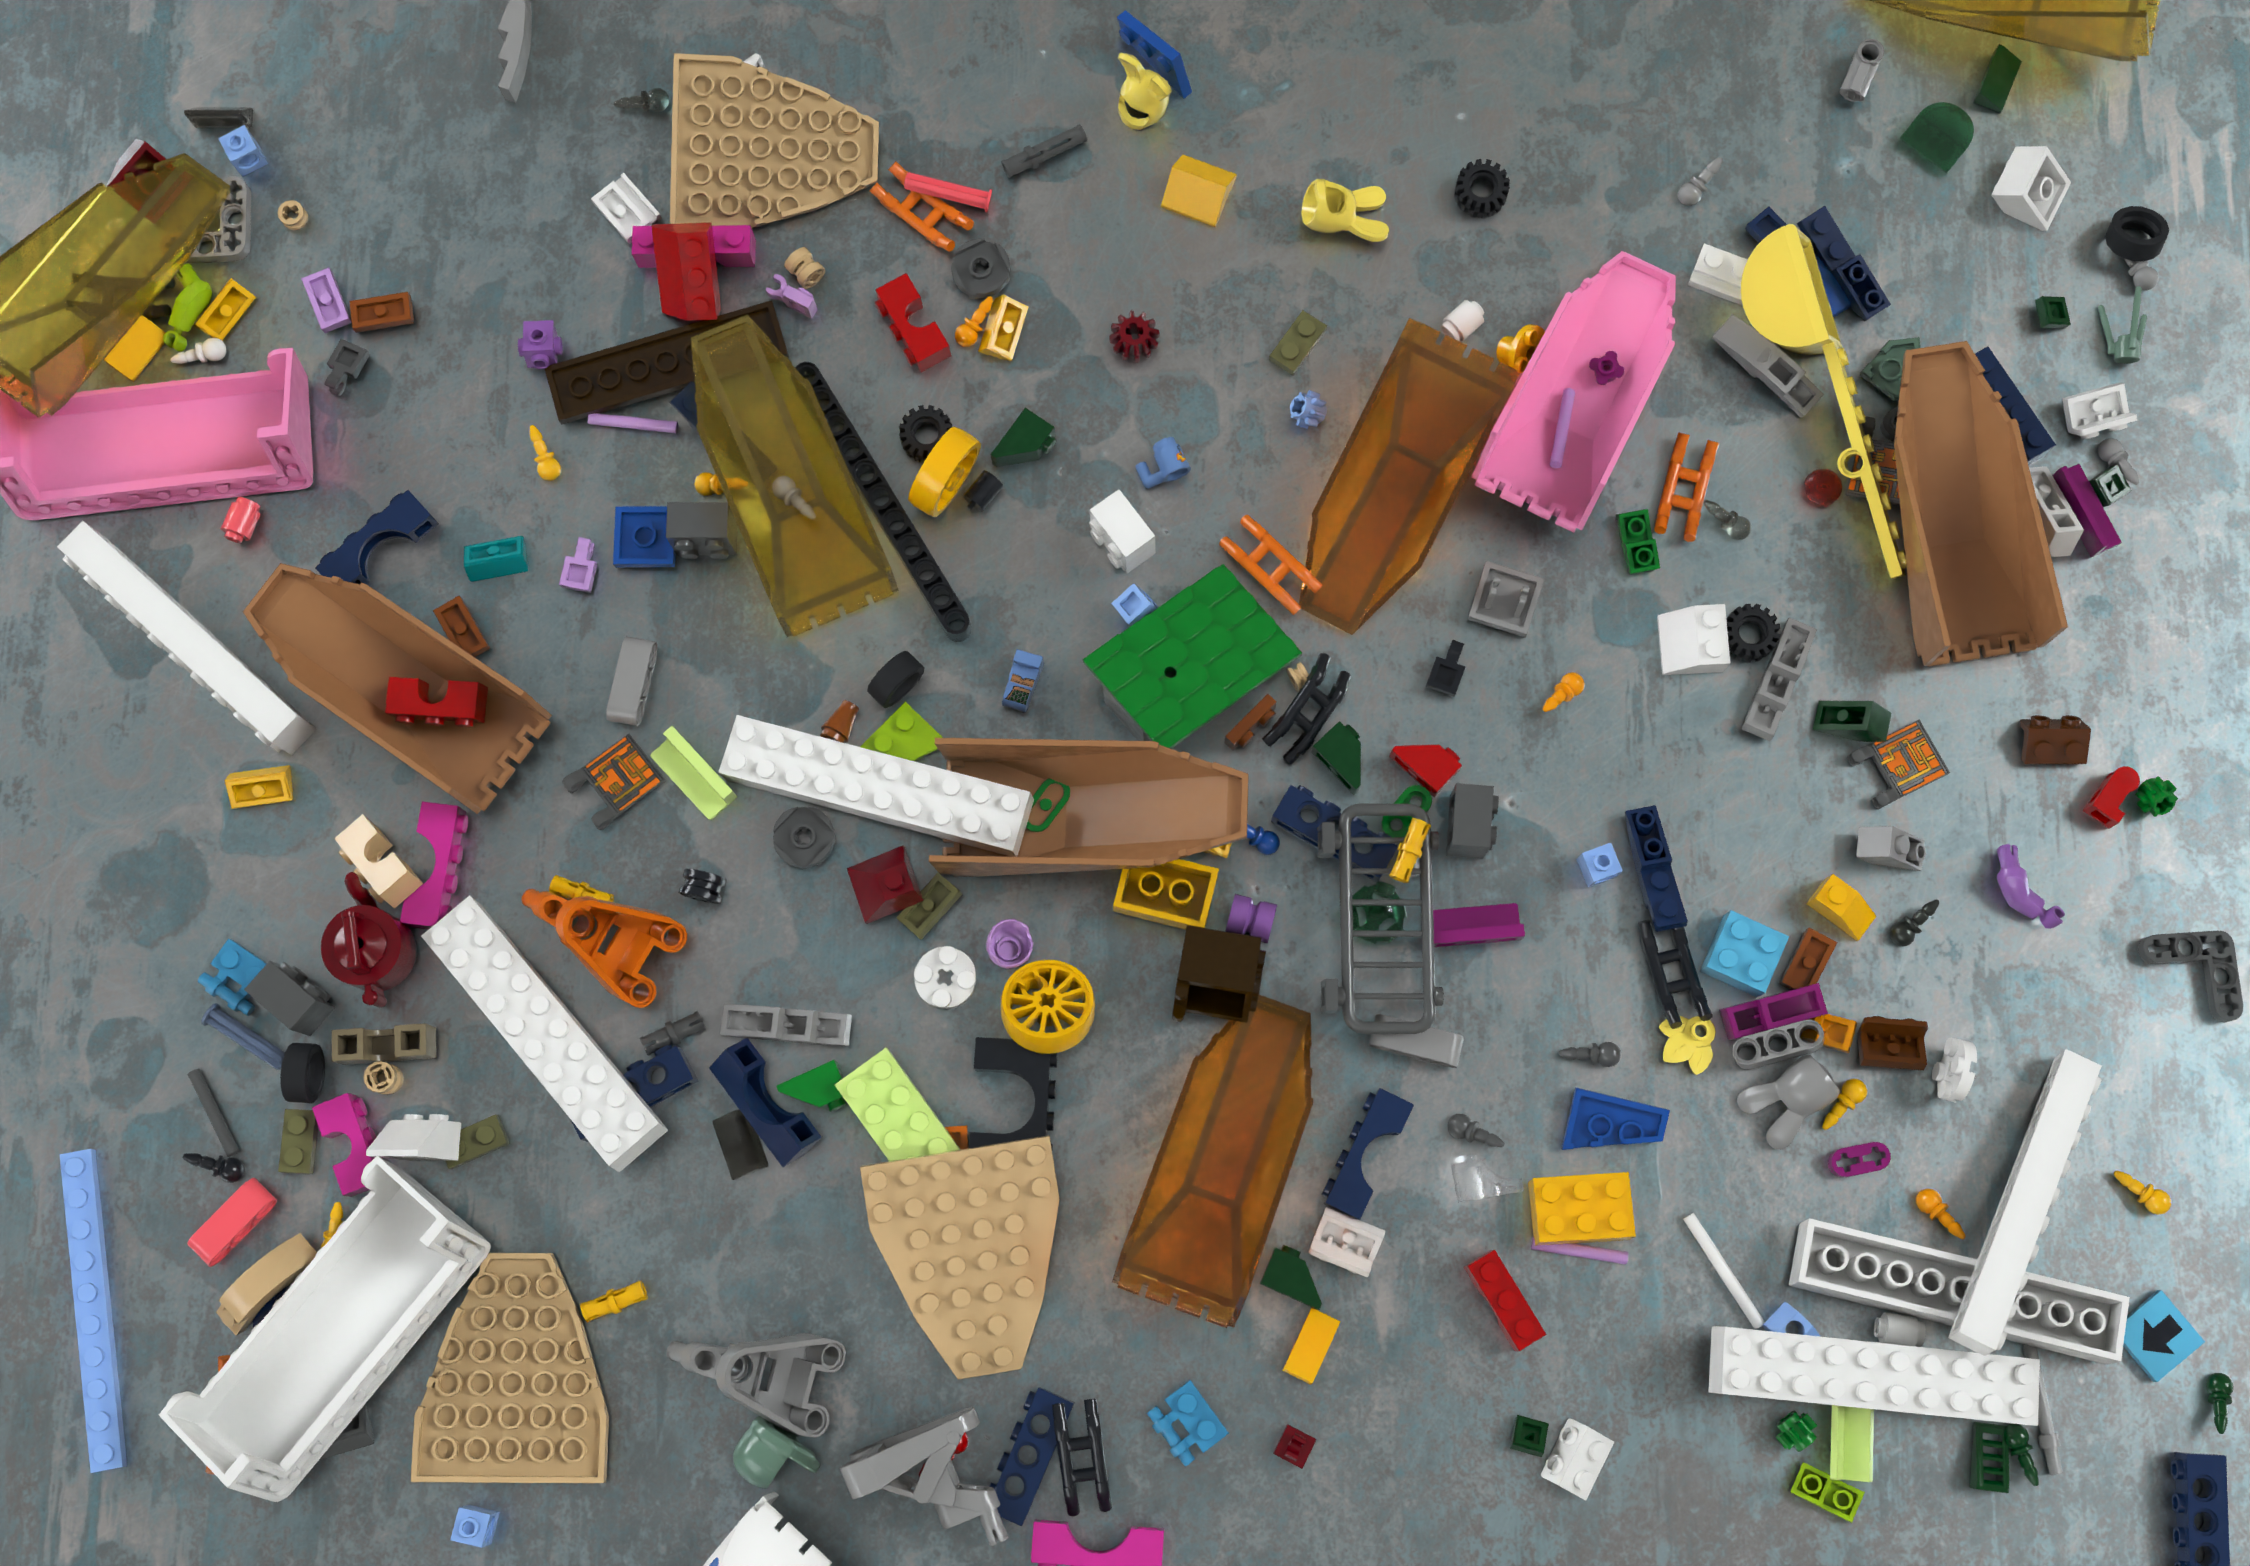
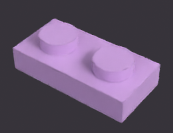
[301,268,352,333]

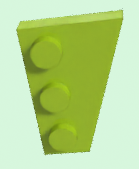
[860,702,943,762]

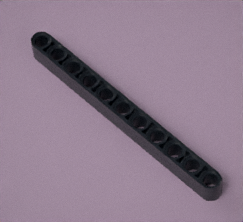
[793,362,972,642]

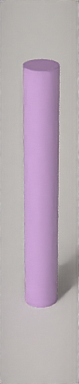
[1550,388,1575,468]
[588,413,678,433]
[1531,1237,1628,1265]

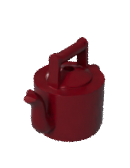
[321,872,417,1008]

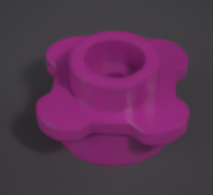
[1589,351,1624,385]

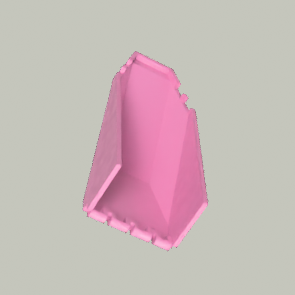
[1471,251,1676,533]

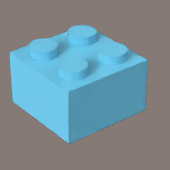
[1699,910,1789,998]

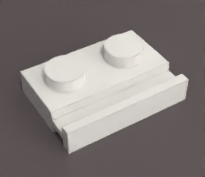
[591,173,662,244]
[1688,243,1748,306]

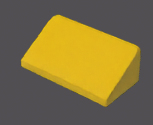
[194,278,256,340]
[978,294,1028,361]
[103,314,166,382]
[224,765,293,809]

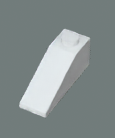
[2029,466,2084,557]

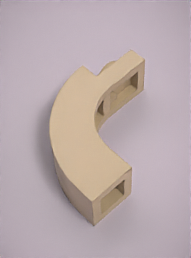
[216,1233,317,1336]

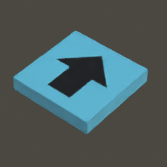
[2123,1290,2205,1382]

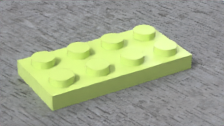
[835,1047,961,1161]

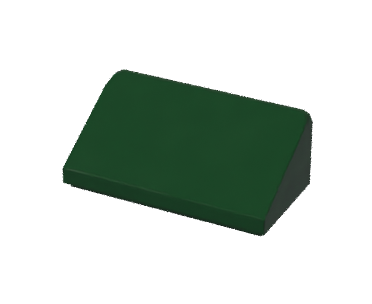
[1974,44,2022,113]

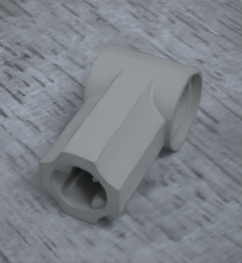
[1839,38,1884,102]

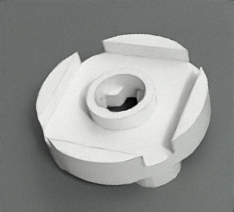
[914,946,976,1009]
[1932,1037,1977,1103]

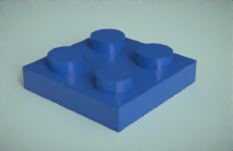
[613,506,676,568]

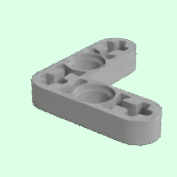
[161,176,251,264]

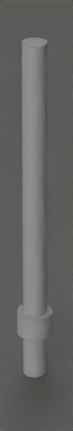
[2022,1344,2063,1475]

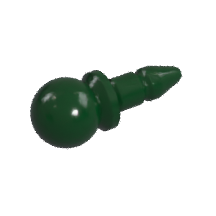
[2206,1373,2234,1434]
[2004,1423,2039,1486]

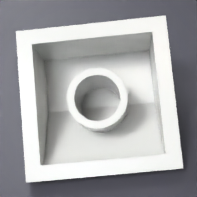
[1991,146,2071,231]
[1657,604,1731,675]
[366,1114,461,1161]

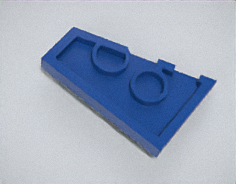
[1117,10,1192,99]
[1561,1087,1670,1150]

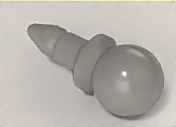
[1678,157,1723,206]
[2125,259,2158,290]
[2098,438,2139,485]
[772,476,816,520]

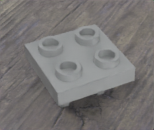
[1467,561,1544,638]

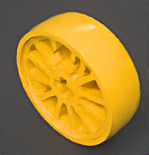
[908,426,981,517]
[1001,960,1095,1054]

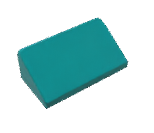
[464,536,528,582]

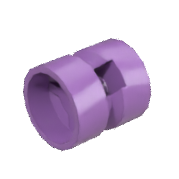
[1225,894,1277,943]

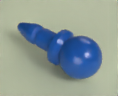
[1247,824,1280,855]

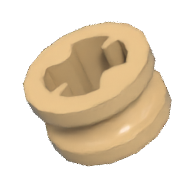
[277,200,308,230]
[1286,662,1309,692]

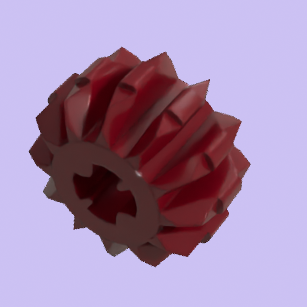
[1109,310,1160,363]

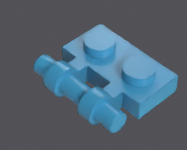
[198,938,267,1016]
[1147,1380,1229,1467]

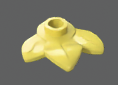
[1659,1016,1716,1075]

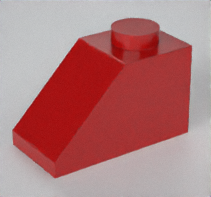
[1389,745,1462,797]

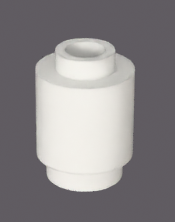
[1440,300,1484,344]
[1874,1312,1926,1347]

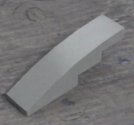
[497,0,532,103]
[1742,617,1817,741]
[720,1004,852,1046]

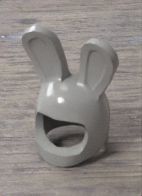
[1737,1055,1840,1150]

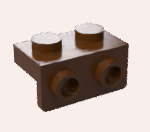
[2020,715,2091,764]
[1857,1016,1928,1071]

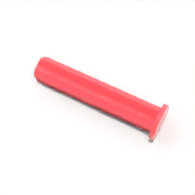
[904,172,993,213]

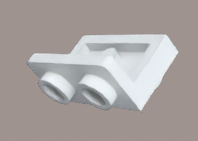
[2062,383,2138,439]
[1309,1207,1385,1277]
[1541,1418,1614,1501]

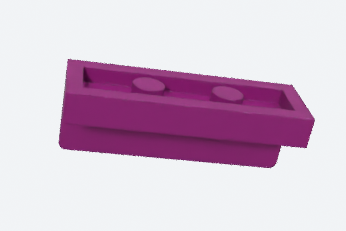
[2052,464,2122,558]
[1433,903,1525,948]

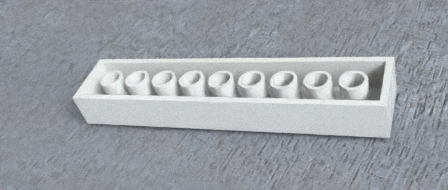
[57,521,317,755]
[718,715,1034,857]
[421,895,668,1172]
[1789,1218,2130,1365]
[1708,1326,2040,1426]

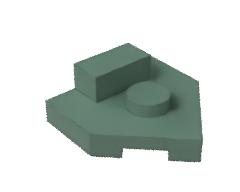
[1860,337,1921,400]

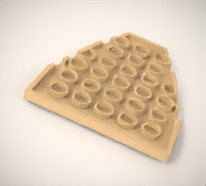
[670,53,879,228]
[860,1135,1060,1380]
[411,1253,609,1483]

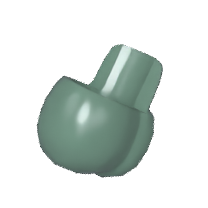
[733,1416,821,1489]

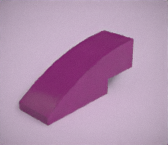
[1719,983,1828,1040]

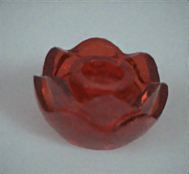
[1804,469,1843,506]

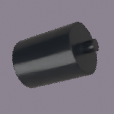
[963,470,1003,512]

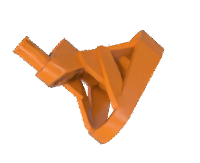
[522,889,687,1008]

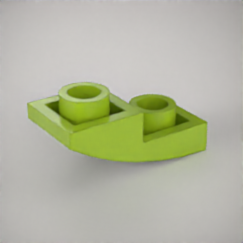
[1790,1462,1865,1523]

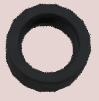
[2105,206,2169,262]
[867,651,925,708]
[280,1043,325,1103]

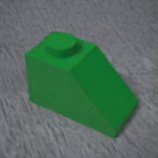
[776,1060,847,1112]

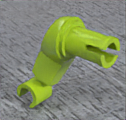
[163,264,212,352]

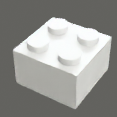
[1089,489,1156,574]

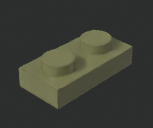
[1269,310,1327,376]
[897,872,963,940]
[278,1109,318,1174]
[446,1114,510,1170]

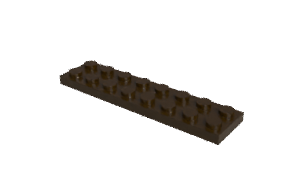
[545,300,789,425]

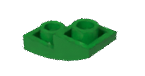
[1616,509,1660,574]

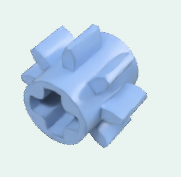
[1290,390,1327,429]

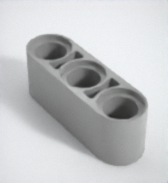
[606,636,658,726]
[1369,1014,1464,1068]
[1732,1020,1825,1070]

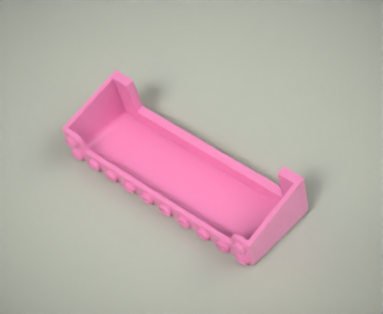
[0,347,313,520]

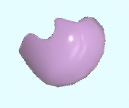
[986,919,1034,969]

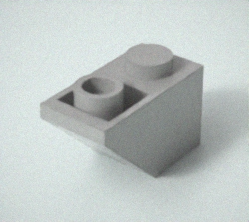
[1856,826,1926,871]

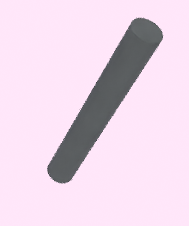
[187,1069,239,1157]

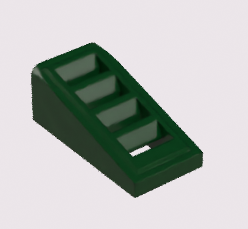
[1970,1422,2010,1493]

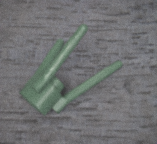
[2098,286,2147,364]

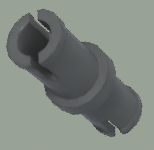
[640,1011,706,1056]

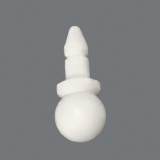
[170,338,226,364]

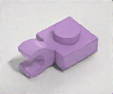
[765,274,818,319]
[559,537,597,593]

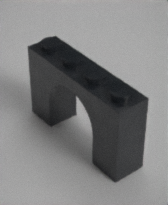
[969,1037,1058,1151]

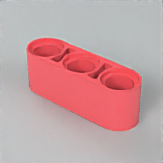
[187,1178,277,1267]

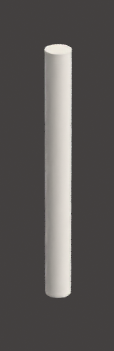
[1683,1212,1765,1329]

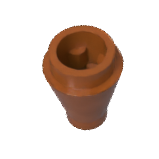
[820,700,859,743]

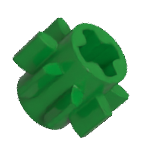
[2135,776,2178,817]
[1775,1410,1817,1452]

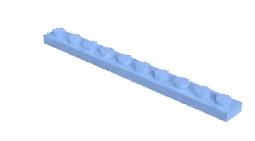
[59,1149,127,1473]

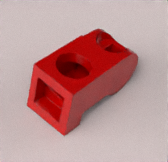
[2083,766,2140,829]

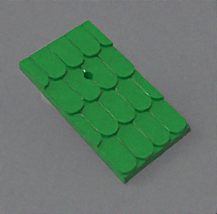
[1082,564,1302,749]

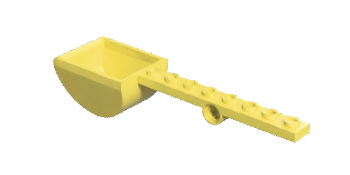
[1741,224,1906,579]

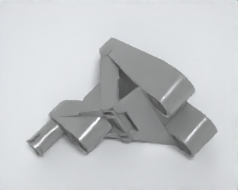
[667,1333,846,1438]
[840,1407,1009,1546]

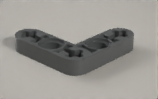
[2138,930,2243,1022]

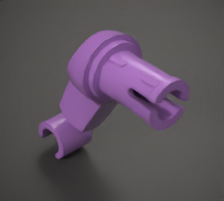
[1996,844,2065,929]

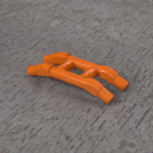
[869,161,974,252]
[1654,432,1719,542]
[1219,515,1323,615]

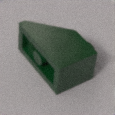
[990,408,1057,467]
[1813,701,1892,742]
[1311,721,1361,795]
[1259,1245,1322,1310]

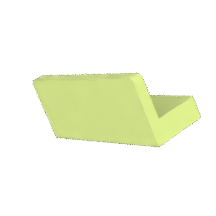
[650,726,737,820]
[1830,1405,1874,1482]

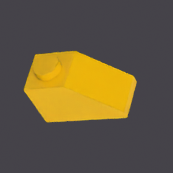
[1806,874,1876,941]

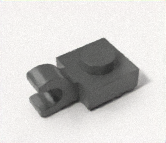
[325,339,370,396]

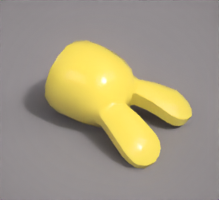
[1118,53,1172,130]
[1301,179,1389,242]

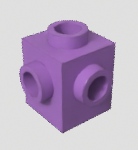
[518,320,563,369]

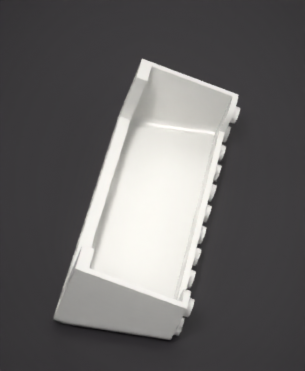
[159,1155,491,1502]

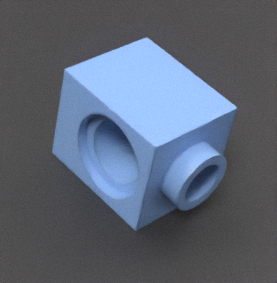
[218,125,268,177]
[1111,583,1159,626]
[1576,843,1623,888]
[450,1505,500,1548]

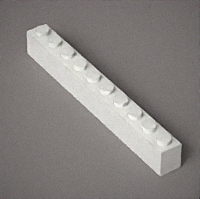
[1948,1049,2102,1356]

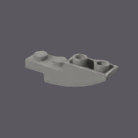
[1711,315,1824,417]

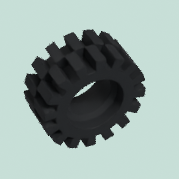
[1454,159,1510,218]
[899,405,952,463]
[1727,604,1781,663]

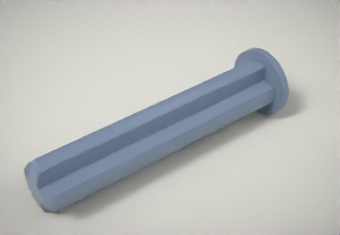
[201,1003,285,1070]

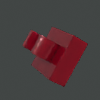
[1273,1424,1317,1469]

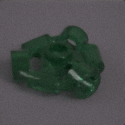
[1352,881,1407,944]

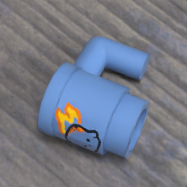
[1135,437,1191,489]

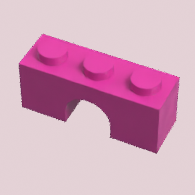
[312,1093,376,1197]

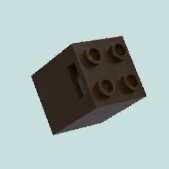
[1172,925,1266,1023]

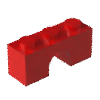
[874,273,952,373]
[385,677,488,727]
[1464,1250,1547,1351]

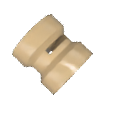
[784,247,825,289]
[363,1061,404,1095]

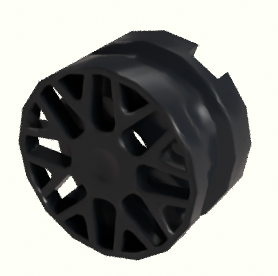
[678,868,727,904]

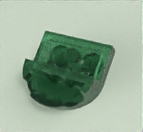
[1900,102,1974,174]

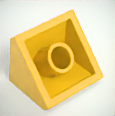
[1161,154,1237,227]

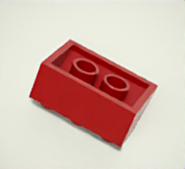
[651,222,721,321]

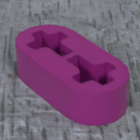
[1828,1142,1891,1177]

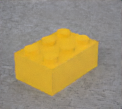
[1113,859,1219,930]
[1528,1172,1636,1246]

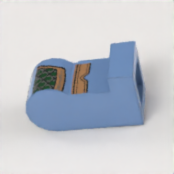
[1002,649,1044,712]

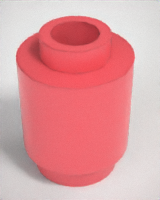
[220,497,261,544]

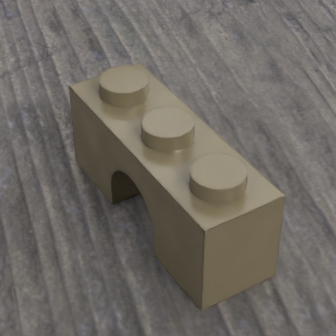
[331,1023,437,1065]

